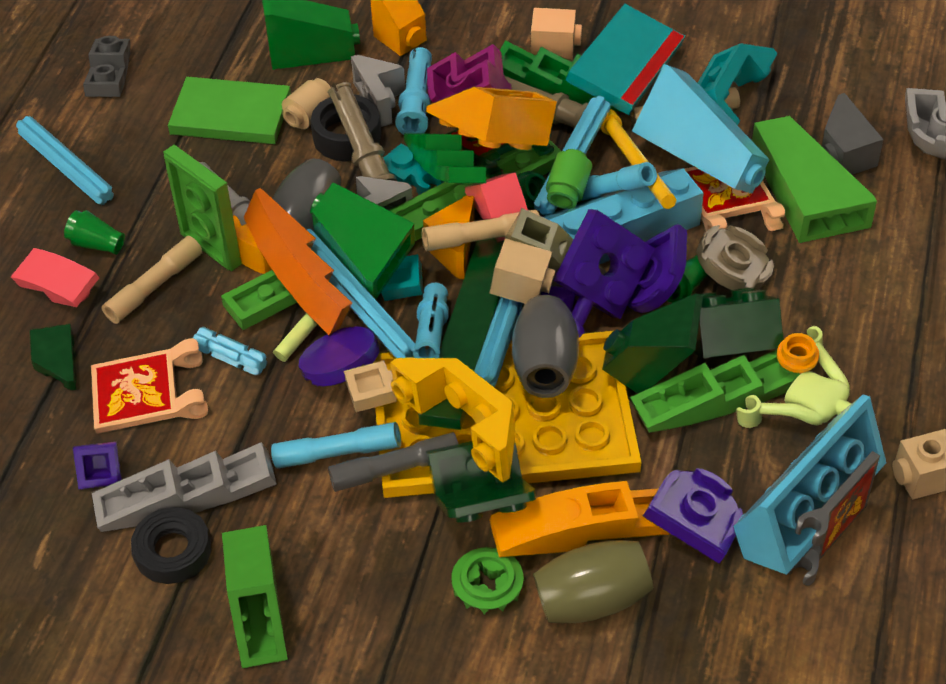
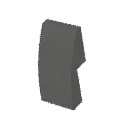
[83,36,131,97]

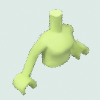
[736,326,852,428]

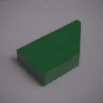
[30,324,76,390]

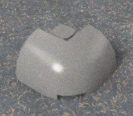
[905,88,946,159]

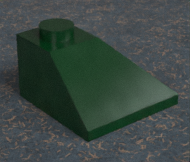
[602,293,703,394]

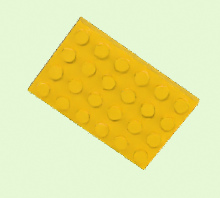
[373,331,641,498]

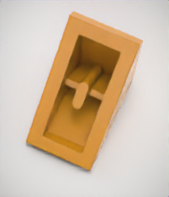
[423,196,475,279]

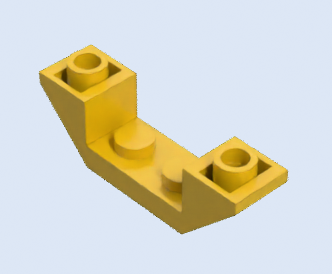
[390,358,516,483]

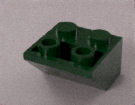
[694,288,784,358]

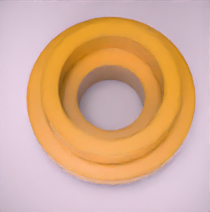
[777,333,819,373]

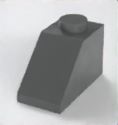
[822,93,883,175]

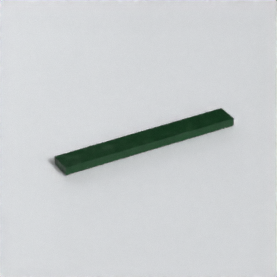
[418,204,528,430]

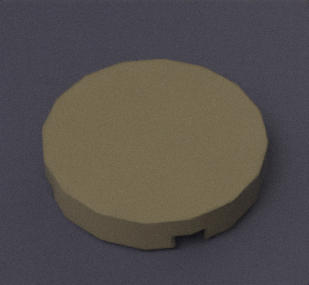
[696,225,774,290]

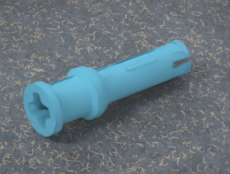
[395,47,432,135]

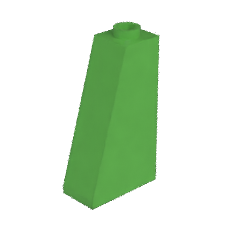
[752,116,877,243]

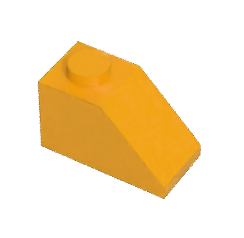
[371,0,427,56]

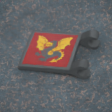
[788,451,880,586]

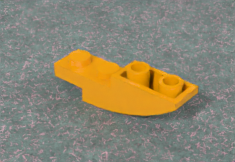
[489,481,670,557]

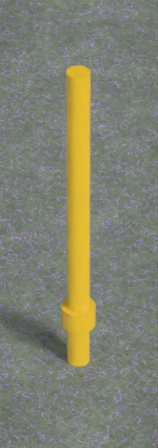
[600,109,676,209]

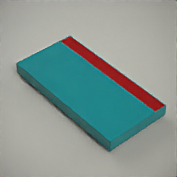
[565,4,685,115]

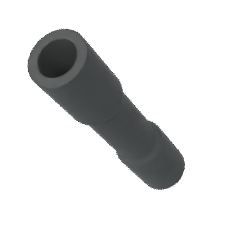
[328,432,458,492]

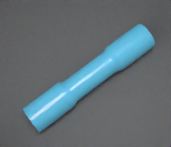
[580,162,657,202]
[271,422,401,469]

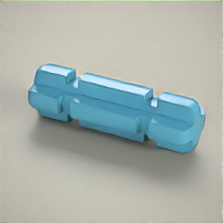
[193,327,267,375]

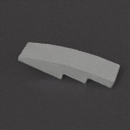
[92,442,277,532]

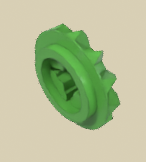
[451,547,524,615]

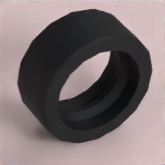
[310,95,382,161]

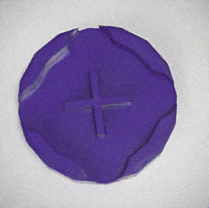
[299,326,379,387]

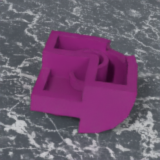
[427,44,512,103]

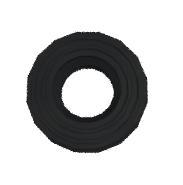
[131,507,212,584]

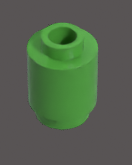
[546,149,592,209]

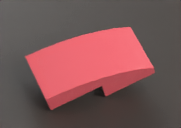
[11,248,100,307]

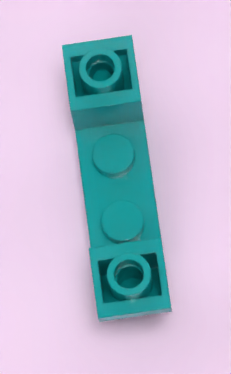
[697,43,778,125]

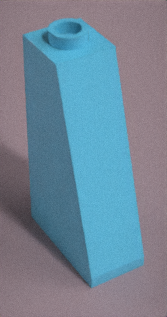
[632,64,770,193]

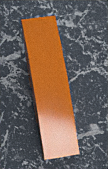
[244,188,352,335]

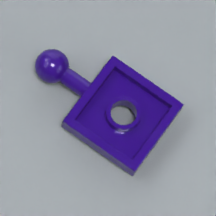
[553,209,655,338]

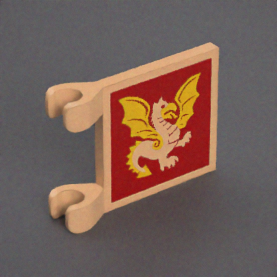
[685,167,785,231]
[91,338,208,434]

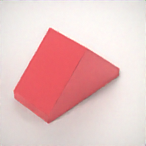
[465,172,528,242]

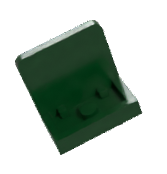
[426,441,536,523]

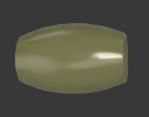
[533,541,654,623]

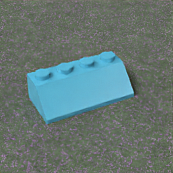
[543,168,704,264]
[733,395,887,575]

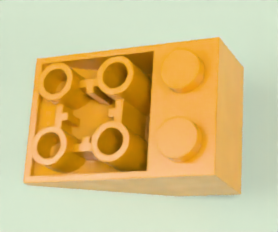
[426,87,557,150]

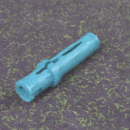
[413,283,449,358]

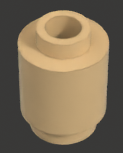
[282,78,331,129]

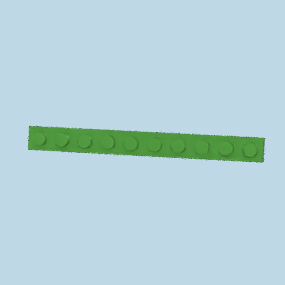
[221,140,562,330]

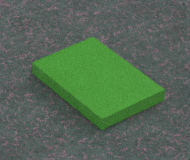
[168,77,291,144]
[163,145,242,272]

